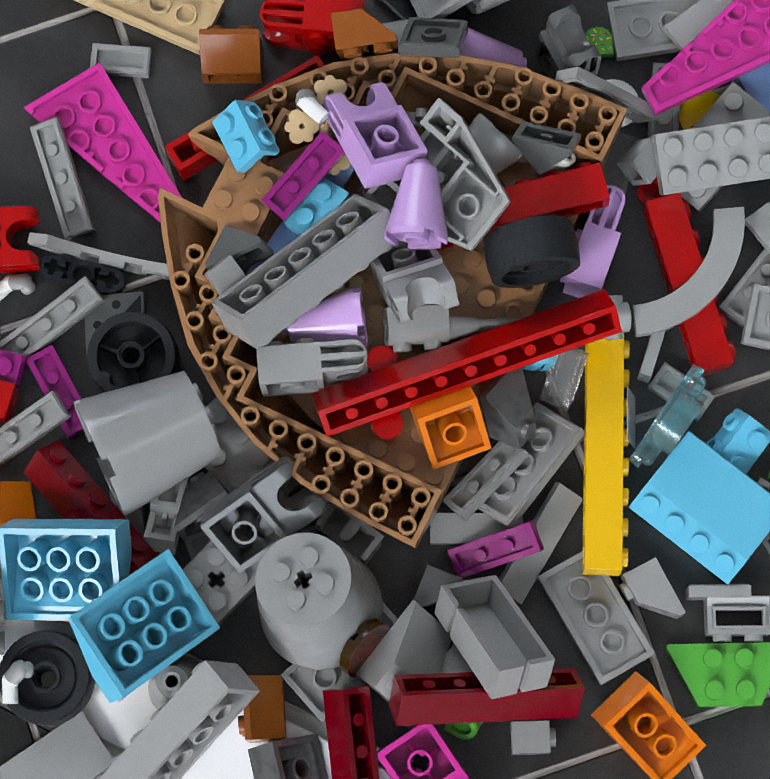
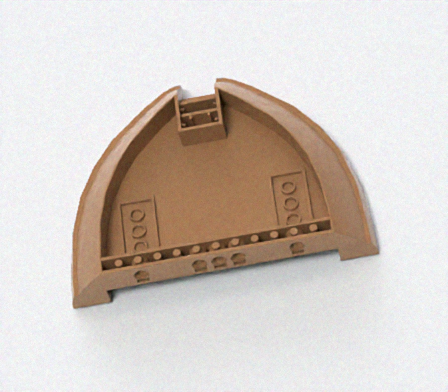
[158,53,627,548]

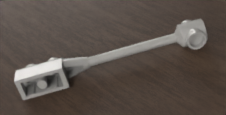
[382,295,631,353]

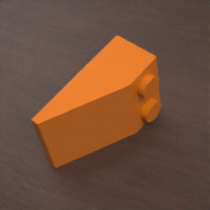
[591,671,706,779]

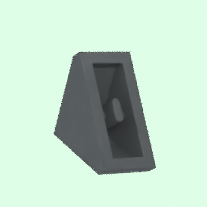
[512,121,581,174]
[205,225,274,270]
[414,565,466,610]

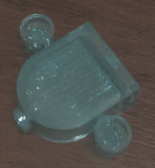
[629,364,706,468]

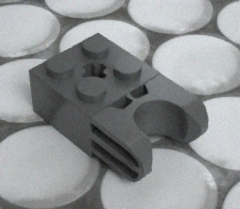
[535,4,602,79]
[200,456,326,574]

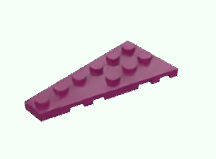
[641,0,770,116]
[23,62,182,223]

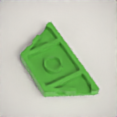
[666,642,770,708]

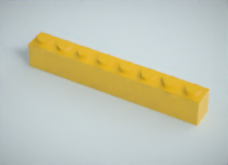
[582,333,630,576]

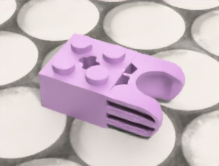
[324,82,428,189]
[560,185,625,298]

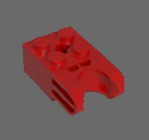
[260,0,366,55]
[0,206,40,273]

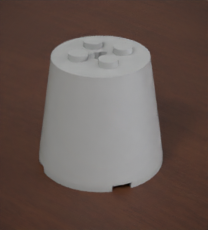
[73,371,222,517]
[255,533,383,670]

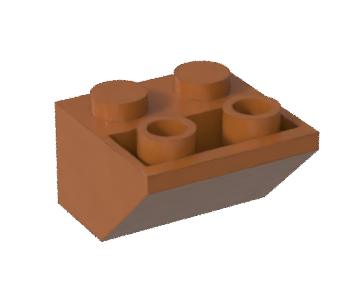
[331,9,399,60]
[199,25,263,84]
[238,675,287,743]

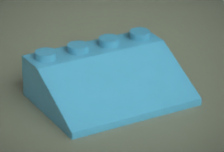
[629,431,770,584]
[0,519,132,621]
[68,549,220,703]

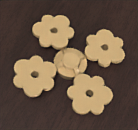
[284,75,351,175]

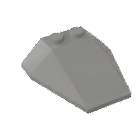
[364,98,511,251]

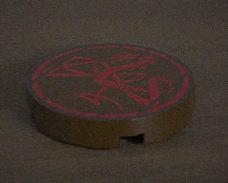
[339,618,390,677]

